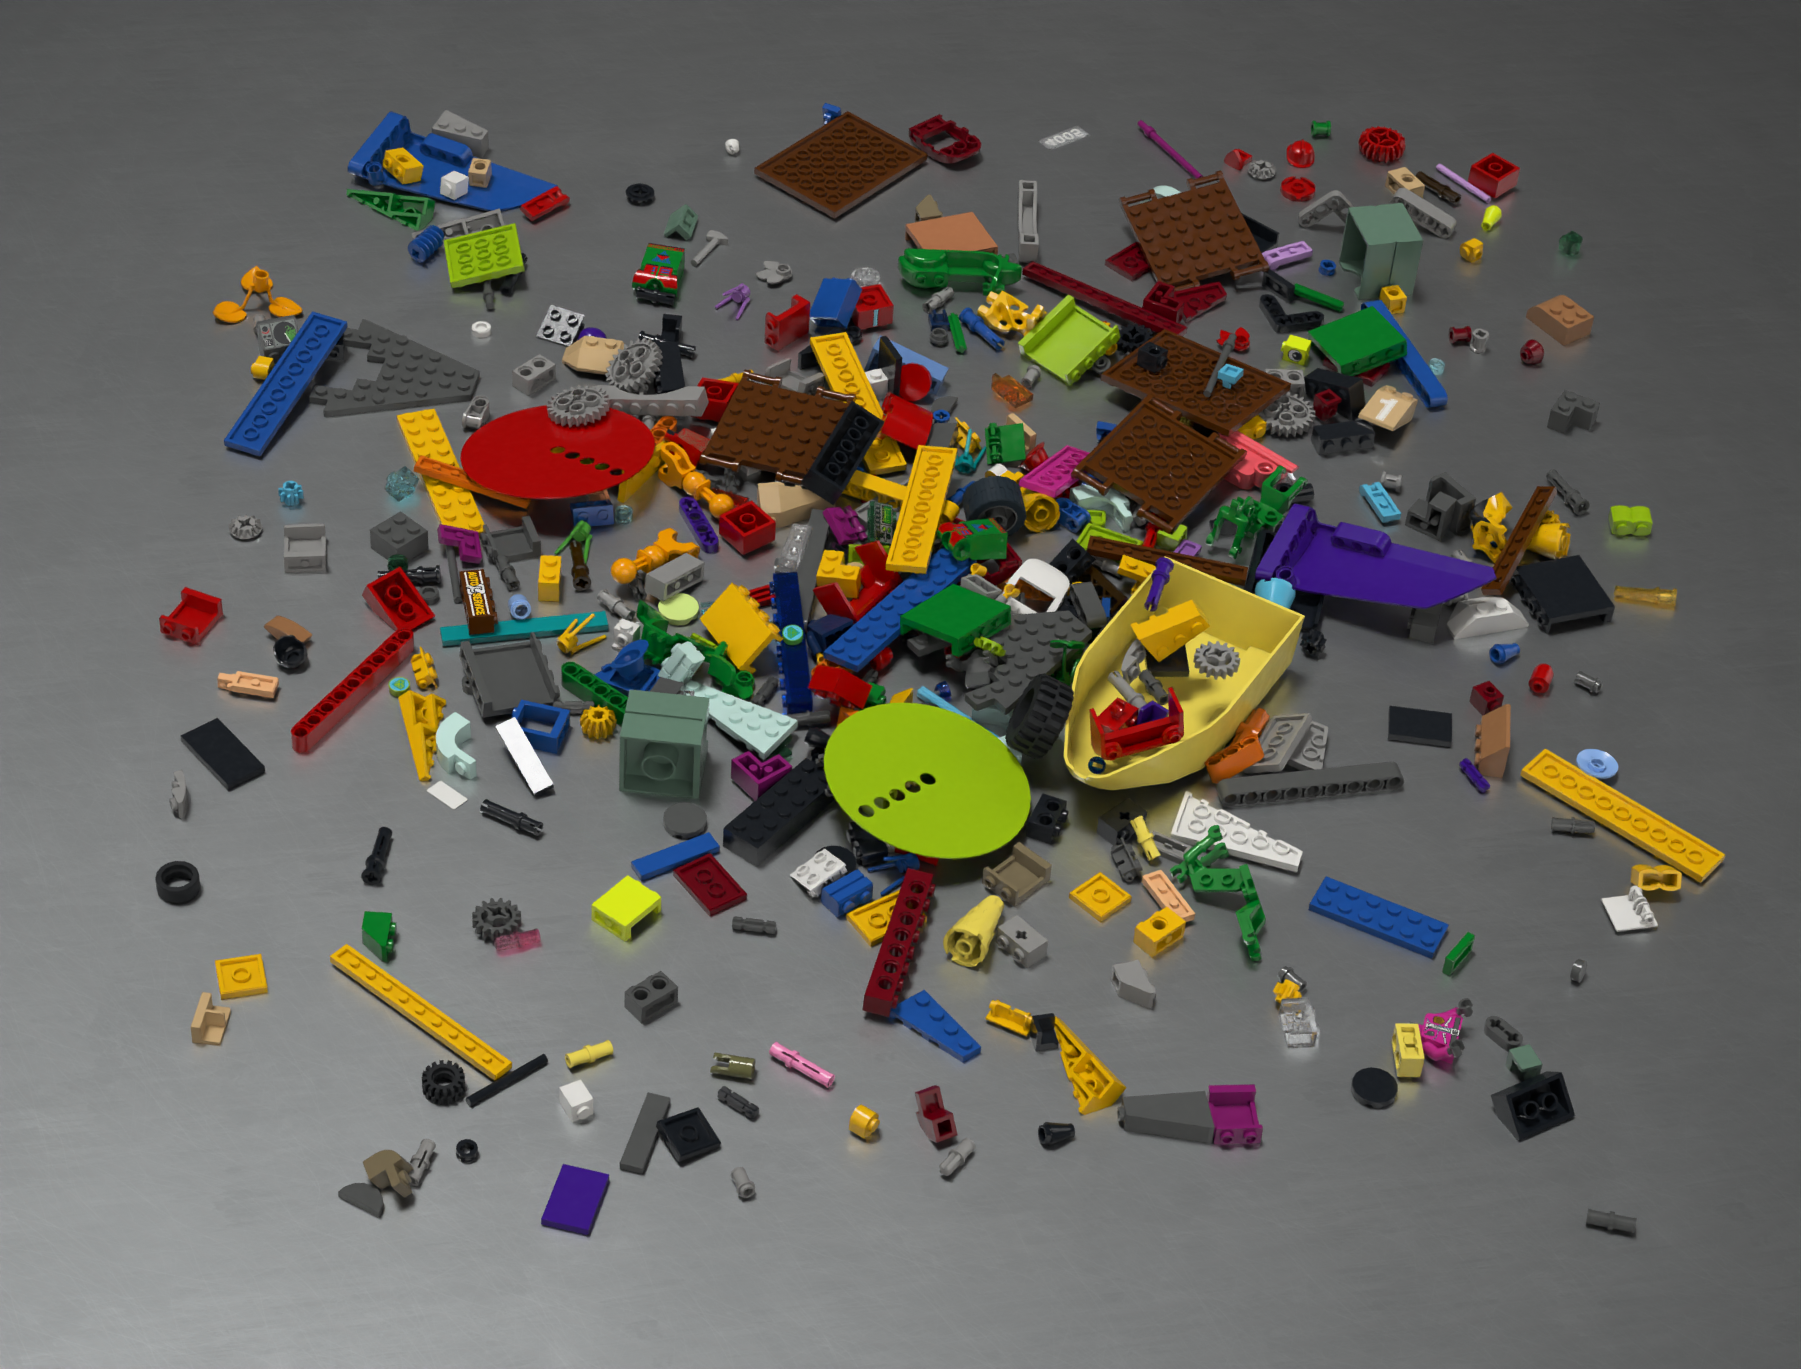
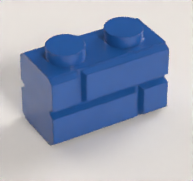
[821,869,873,917]

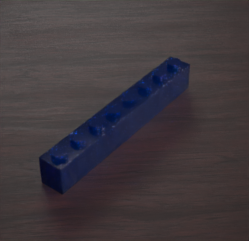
[769,572,813,716]

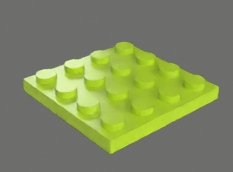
[443,223,525,288]

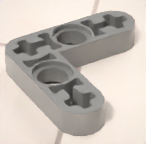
[1298,190,1354,228]

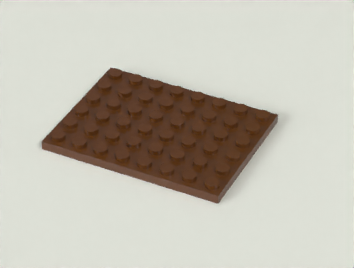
[754,111,927,219]
[1101,329,1291,437]

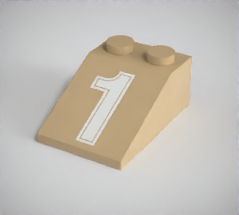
[1358,385,1418,431]

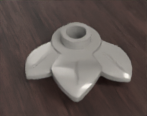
[755,261,792,284]

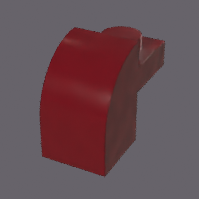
[915,1085,958,1143]

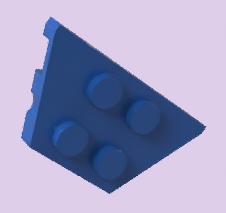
[594,663,660,697]

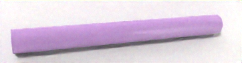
[1436,163,1491,203]

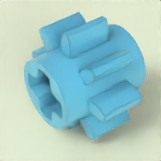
[278,481,304,506]

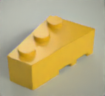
[1130,600,1210,662]

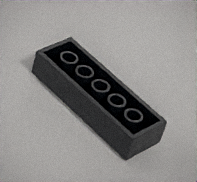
[800,401,885,505]
[723,758,835,867]

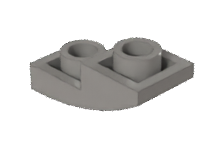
[1121,639,1147,685]
[169,770,187,819]

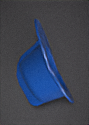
[610,639,649,681]

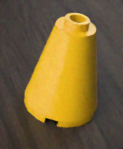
[1020,487,1060,532]
[1527,523,1571,560]

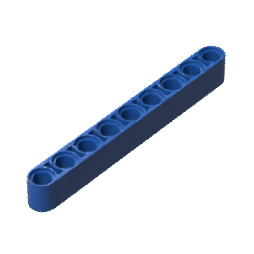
[1361,300,1448,408]

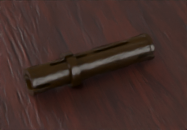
[1416,171,1461,204]

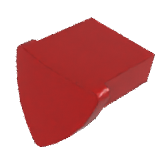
[1224,149,1252,170]

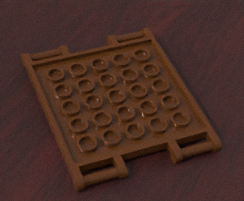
[1119,170,1269,292]
[700,369,856,486]
[1071,394,1247,535]

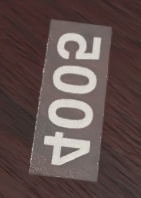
[1038,126,1089,150]

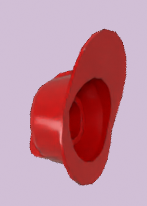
[1287,139,1314,168]
[1019,442,1049,473]

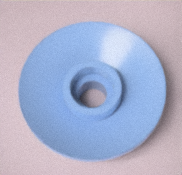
[1576,749,1618,779]

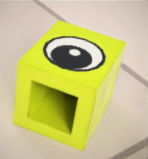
[1281,335,1311,366]

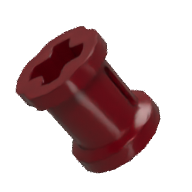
[1448,326,1472,344]

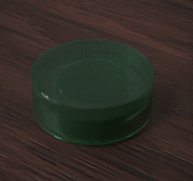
[387,554,408,571]

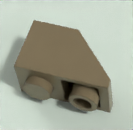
[915,194,943,222]

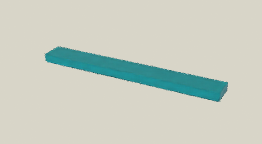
[440,611,608,646]

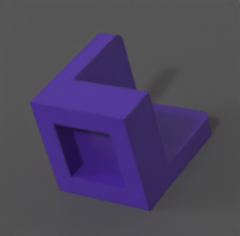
[1136,700,1169,725]

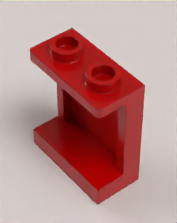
[764,294,810,351]
[159,587,223,645]

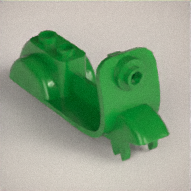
[898,248,1022,306]

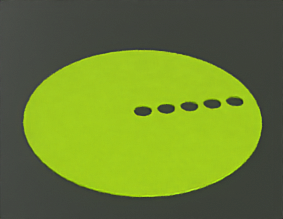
[824,703,1031,859]

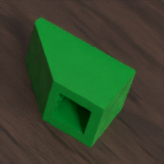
[362,911,396,962]

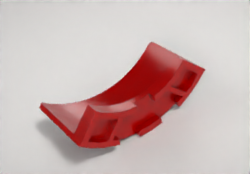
[876,392,933,450]

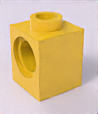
[1379,285,1407,314]

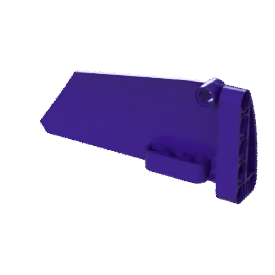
[1255,503,1497,609]

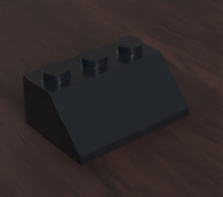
[1491,1071,1575,1140]

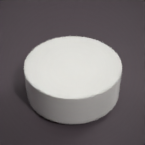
[472,321,491,338]

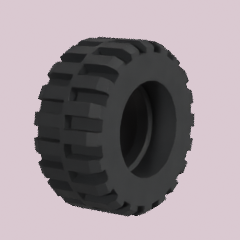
[1005,673,1074,759]

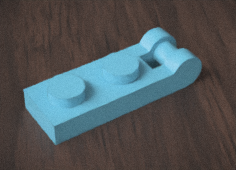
[1359,482,1401,523]

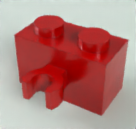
[1098,697,1139,734]

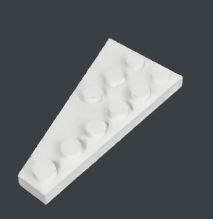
[1170,790,1303,872]

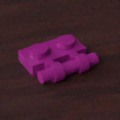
[822,505,868,545]

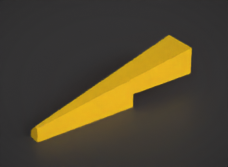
[398,690,446,781]
[1054,1016,1126,1115]

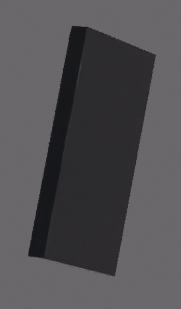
[180,718,265,790]

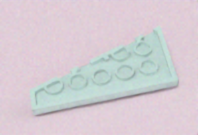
[684,680,798,760]

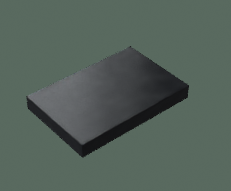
[878,336,902,396]
[1388,706,1452,747]

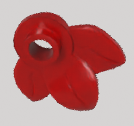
[1216,327,1250,351]

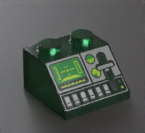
[867,501,896,548]

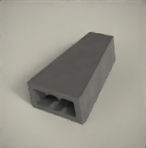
[1117,1091,1215,1143]

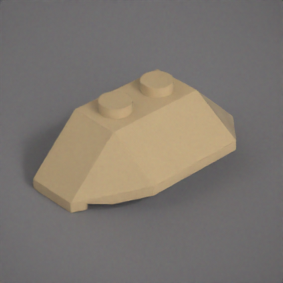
[562,336,625,375]

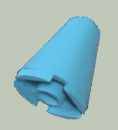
[1255,578,1296,609]

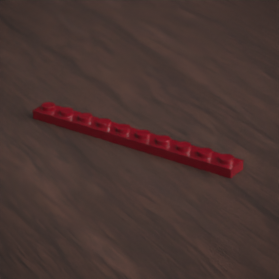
[1022,261,1188,337]

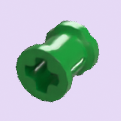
[1311,121,1331,136]

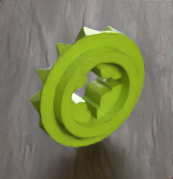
[974,637,1006,657]

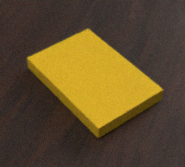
[846,890,927,947]

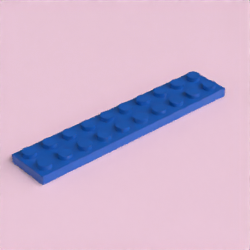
[224,311,348,456]
[823,546,977,672]

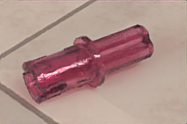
[494,928,541,951]

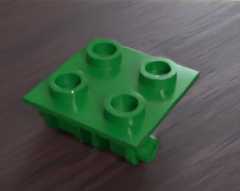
[985,423,1026,465]

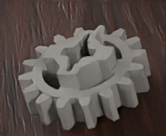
[1193,641,1240,680]

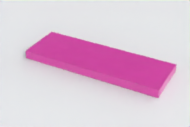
[1019,445,1089,498]

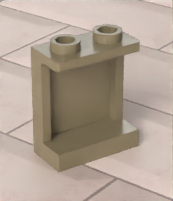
[982,842,1052,907]

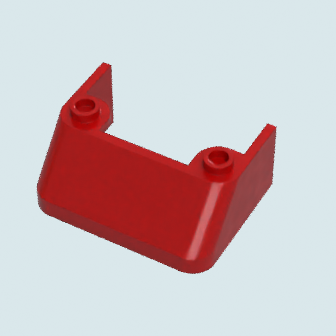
[813,540,903,624]
[1089,687,1184,760]

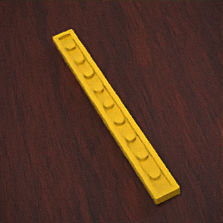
[330,944,512,1081]

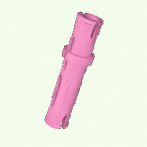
[769,1041,835,1088]

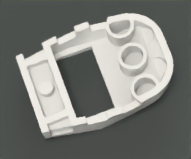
[1002,559,1070,615]

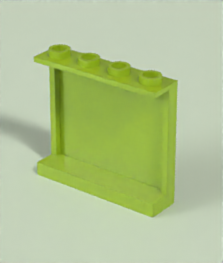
[1018,294,1120,386]

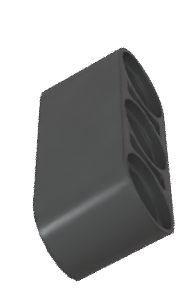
[1070,582,1107,629]

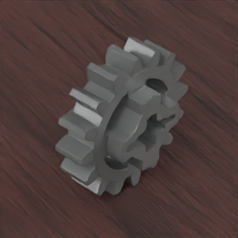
[472,898,521,941]

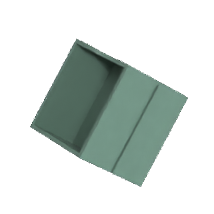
[1339,203,1423,300]
[619,689,710,799]

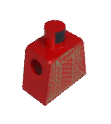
[663,428,710,467]

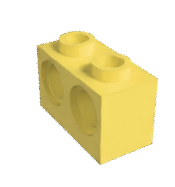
[1391,1023,1425,1077]

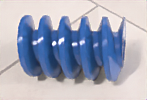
[408,225,444,263]

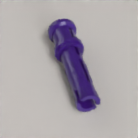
[1144,557,1174,612]

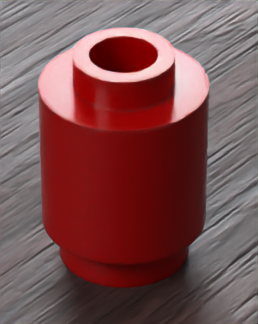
[1528,664,1554,693]

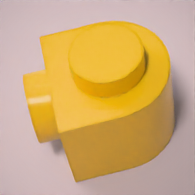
[1460,238,1484,263]
[251,356,275,380]
[849,1104,880,1138]

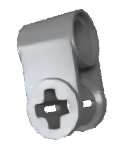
[462,396,490,429]

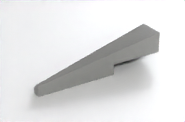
[411,208,505,240]

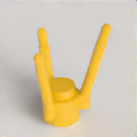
[556,614,607,654]

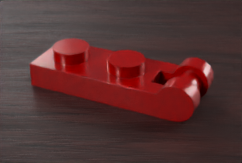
[520,186,570,221]

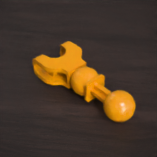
[658,442,734,519]
[611,528,700,584]

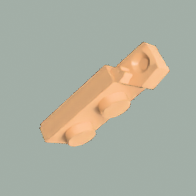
[217,671,279,698]

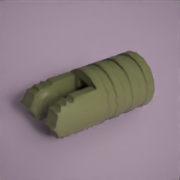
[710,1053,756,1080]

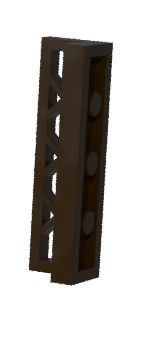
[1064,556,1129,618]

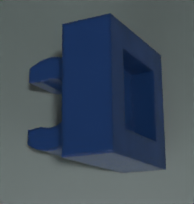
[928,309,950,331]

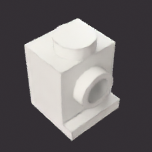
[612,618,640,652]

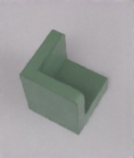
[1505,1044,1543,1077]

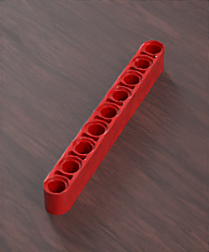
[291,628,414,753]

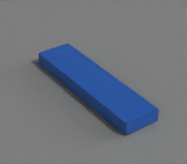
[631,832,720,881]

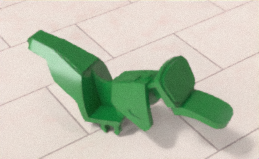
[636,600,736,686]

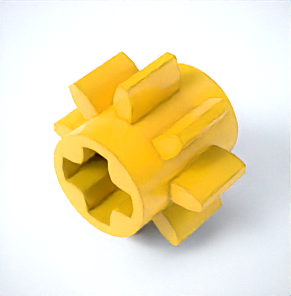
[1273,979,1302,1008]

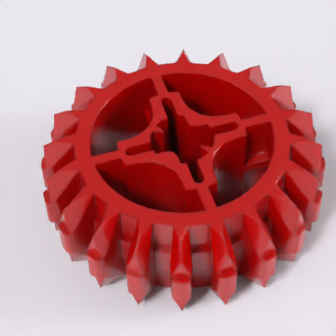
[1358,126,1406,163]

